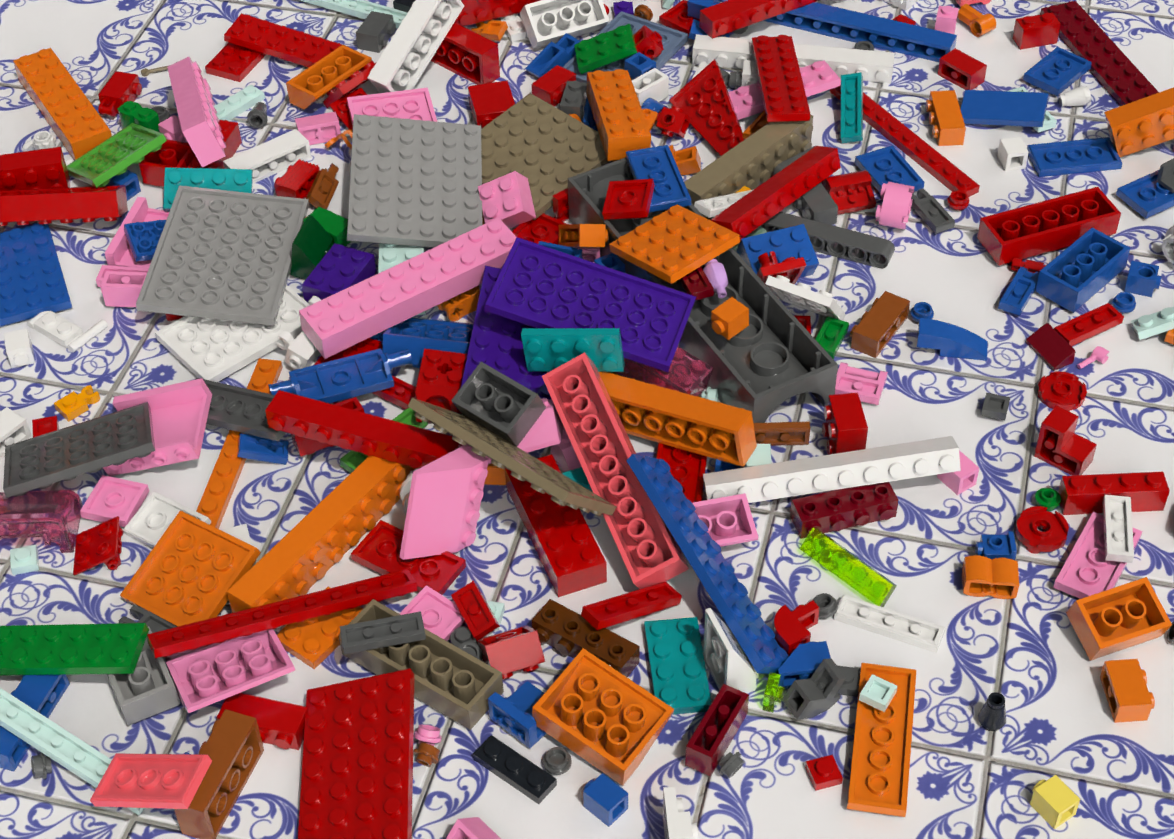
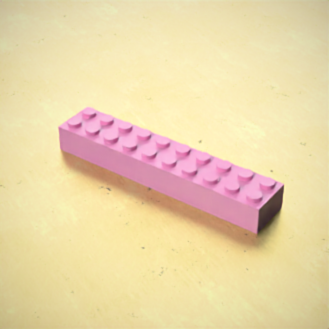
[299,218,517,359]

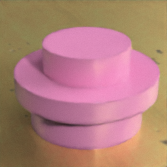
[414,724,442,746]

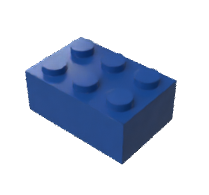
[736,224,819,278]

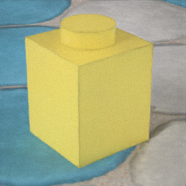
[1030,775,1080,829]

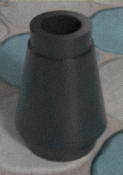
[978,692,1006,731]

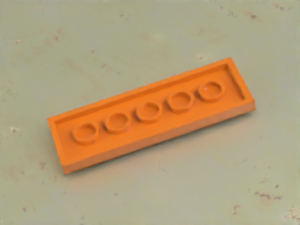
[847,663,917,817]

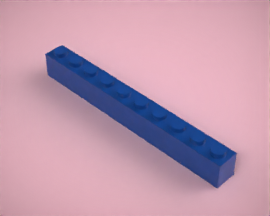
[763,2,957,62]

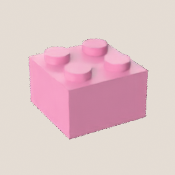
[478,171,536,229]

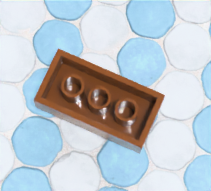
[174,709,264,839]

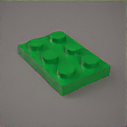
[574,24,637,74]

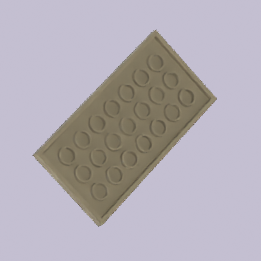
[407,397,616,516]

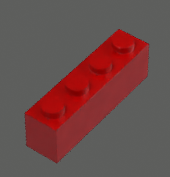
[187,120,242,169]
[1058,472,1170,515]

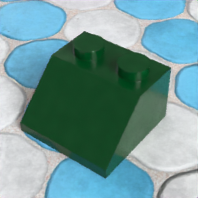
[291,215,333,280]

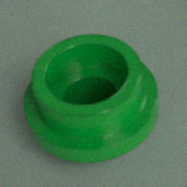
[1035,488,1061,511]

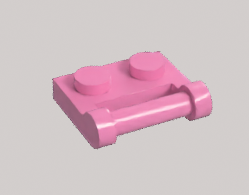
[835,362,888,405]

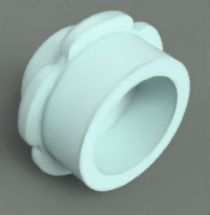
[701,387,718,402]

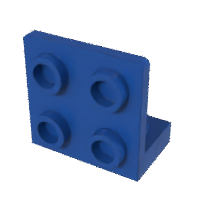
[488,681,547,749]

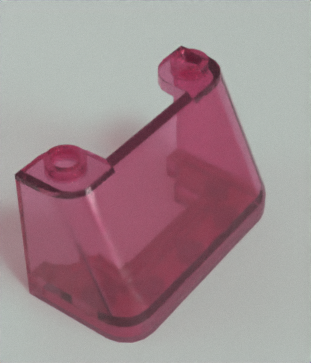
[0,490,83,553]

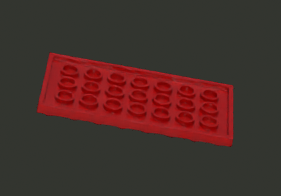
[298,668,415,839]

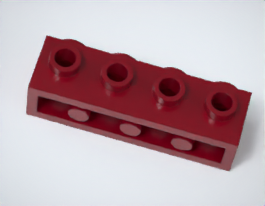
[790,482,899,539]

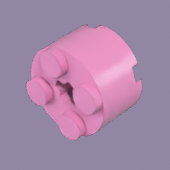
[875,181,915,230]

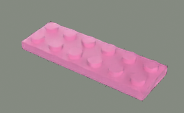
[728,60,841,120]

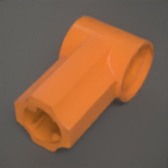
[957,4,996,37]

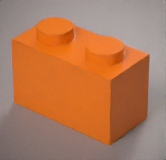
[1100,659,1155,723]

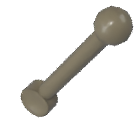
[141,65,170,76]

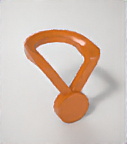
[325,129,353,150]

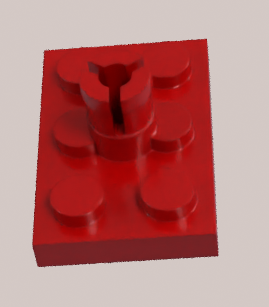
[757,251,806,296]

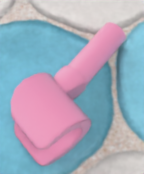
[1077,346,1109,369]

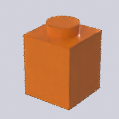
[711,297,749,340]

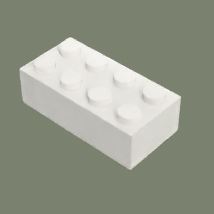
[520,0,609,49]

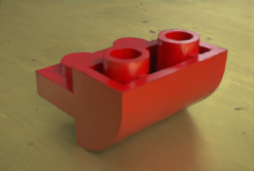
[821,170,877,215]

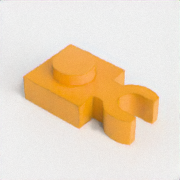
[54,385,100,422]

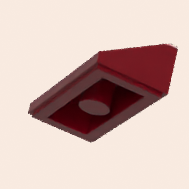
[1026,323,1076,371]

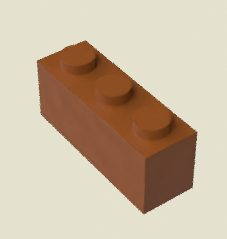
[850,291,910,358]

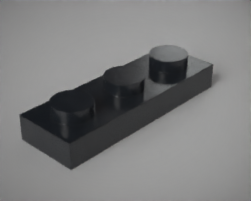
[473,735,557,804]

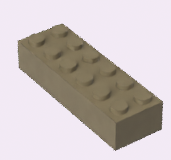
[339,599,504,730]

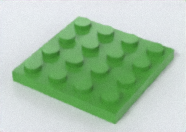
[67,123,167,188]

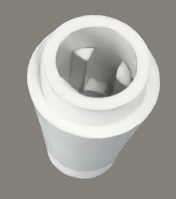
[1058,85,1091,107]

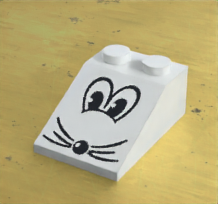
[703,608,759,693]

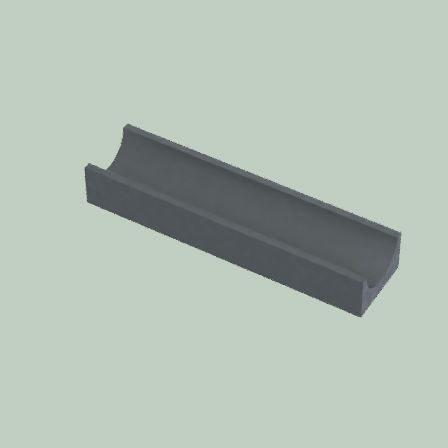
[567,158,838,423]

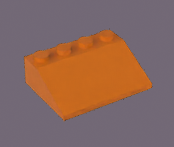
[532,648,674,786]

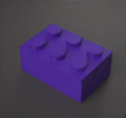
[302,243,377,302]

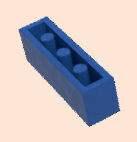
[0,675,70,772]

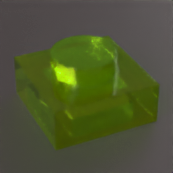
[763,672,784,713]

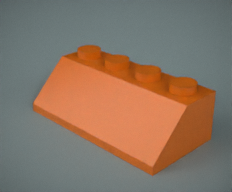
[286,45,372,110]

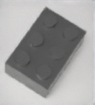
[451,362,546,447]

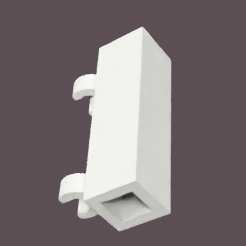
[276,296,321,369]

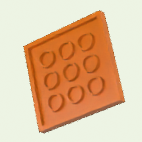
[609,204,740,284]
[120,510,261,627]

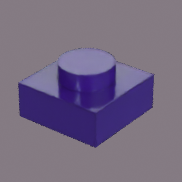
[613,1,634,18]

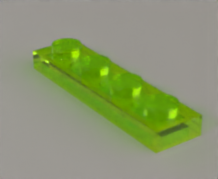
[800,527,897,607]

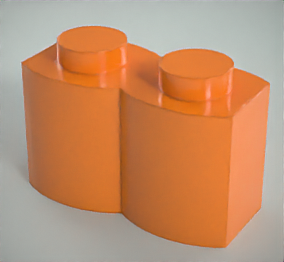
[962,555,1019,599]

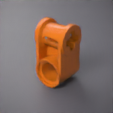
[437,285,480,321]

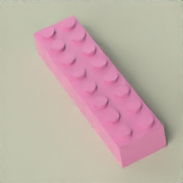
[167,57,226,167]

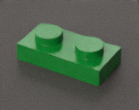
[815,317,849,359]

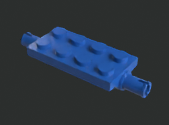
[268,348,412,403]

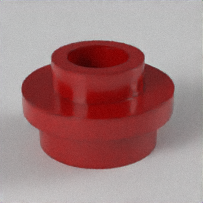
[947,190,969,210]

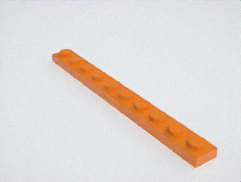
[196,359,283,529]

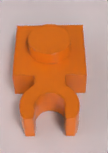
[471,20,508,41]

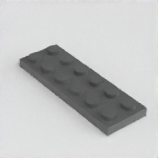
[196,378,287,441]

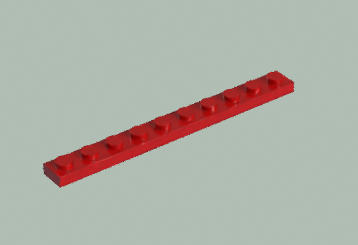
[830,86,980,197]
[147,569,417,658]

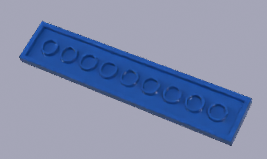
[626,454,789,674]

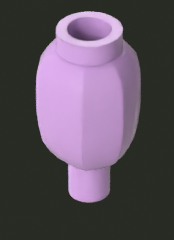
[703,259,728,298]

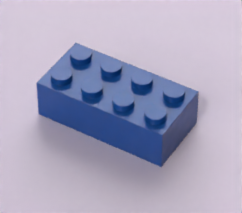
[1035,227,1130,313]

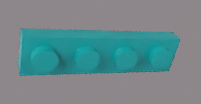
[841,72,863,143]

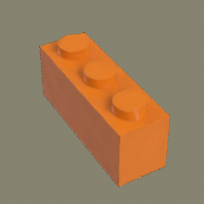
[925,90,966,146]
[558,224,608,247]

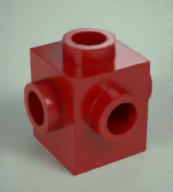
[634,25,664,60]
[656,106,691,138]

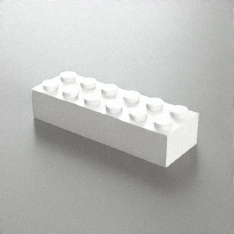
[367,0,464,93]

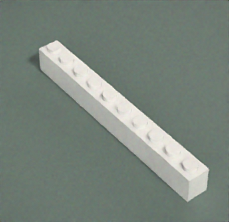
[692,34,895,83]
[703,436,961,503]

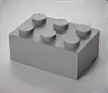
[107,626,180,726]

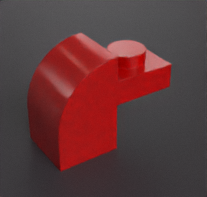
[773,600,820,656]

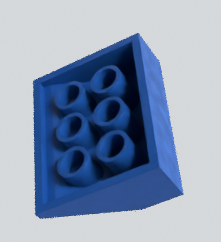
[383,317,474,368]

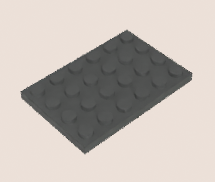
[3,402,155,498]

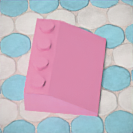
[400,445,489,560]
[166,629,295,713]

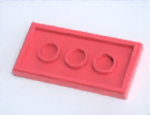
[90,753,212,809]

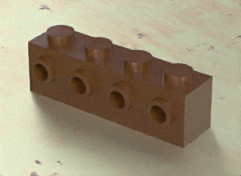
[532,599,640,677]

